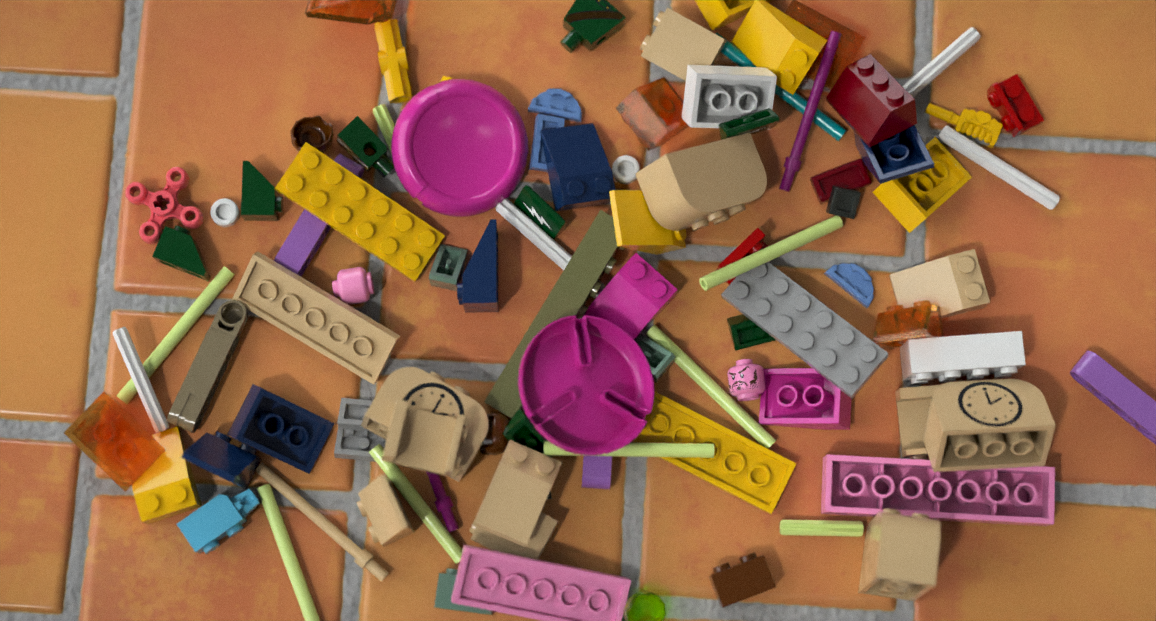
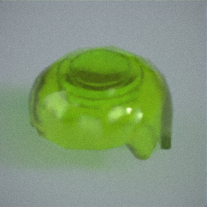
[623,590,666,621]

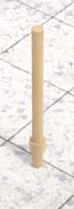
[255,463,389,582]

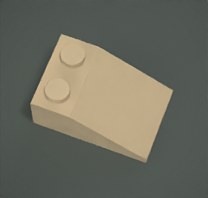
[889,249,990,328]
[473,440,562,547]
[356,474,414,547]

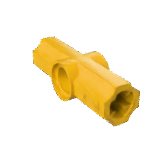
[374,18,412,104]

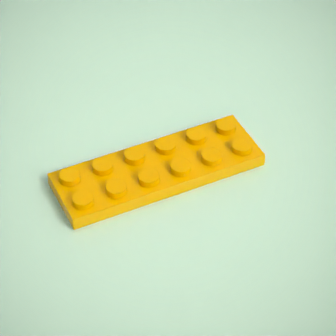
[274,142,445,282]
[631,391,797,515]

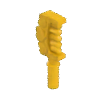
[925,103,1003,148]

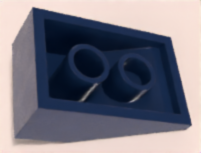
[540,123,615,211]
[854,125,934,184]
[457,219,498,313]
[228,384,334,474]
[181,431,262,490]

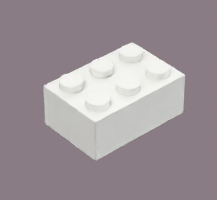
[682,65,777,130]

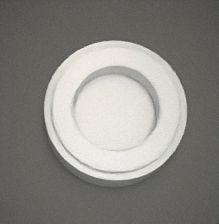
[612,155,640,184]
[210,198,240,227]

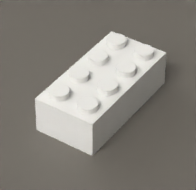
[900,331,1026,385]

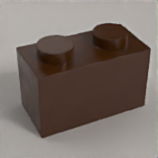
[709,552,776,608]

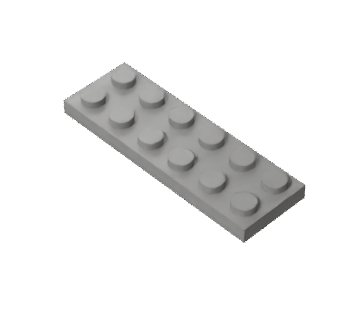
[721,262,888,399]

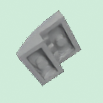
[334,398,386,462]

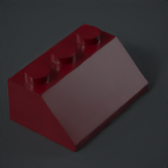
[826,54,917,147]

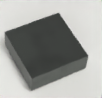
[826,185,861,219]

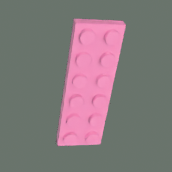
[451,544,631,621]

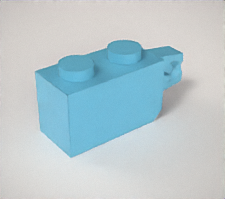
[177,489,260,554]

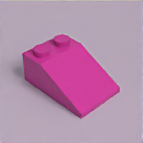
[584,253,678,340]
[759,368,852,430]

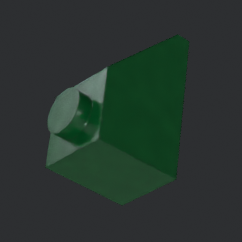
[241,161,283,221]
[152,225,210,281]

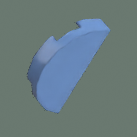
[528,89,581,123]
[824,263,874,309]

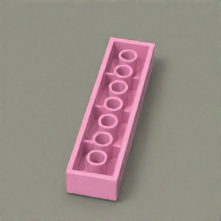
[821,455,1055,526]

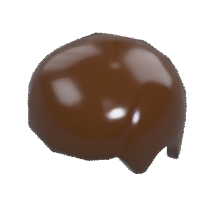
[290,116,333,153]
[480,412,510,455]

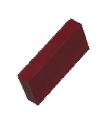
[810,158,872,204]

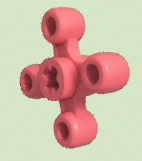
[125,167,204,245]

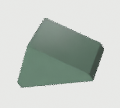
[429,244,467,291]
[635,334,676,383]

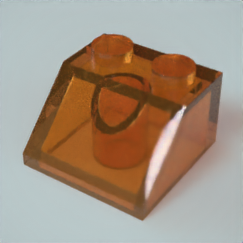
[616,77,689,151]
[873,300,944,349]

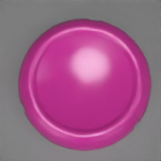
[391,79,529,217]
[518,315,654,456]

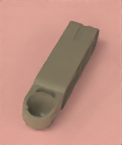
[167,300,248,433]

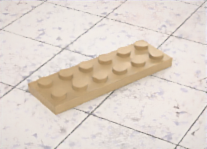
[232,251,400,385]

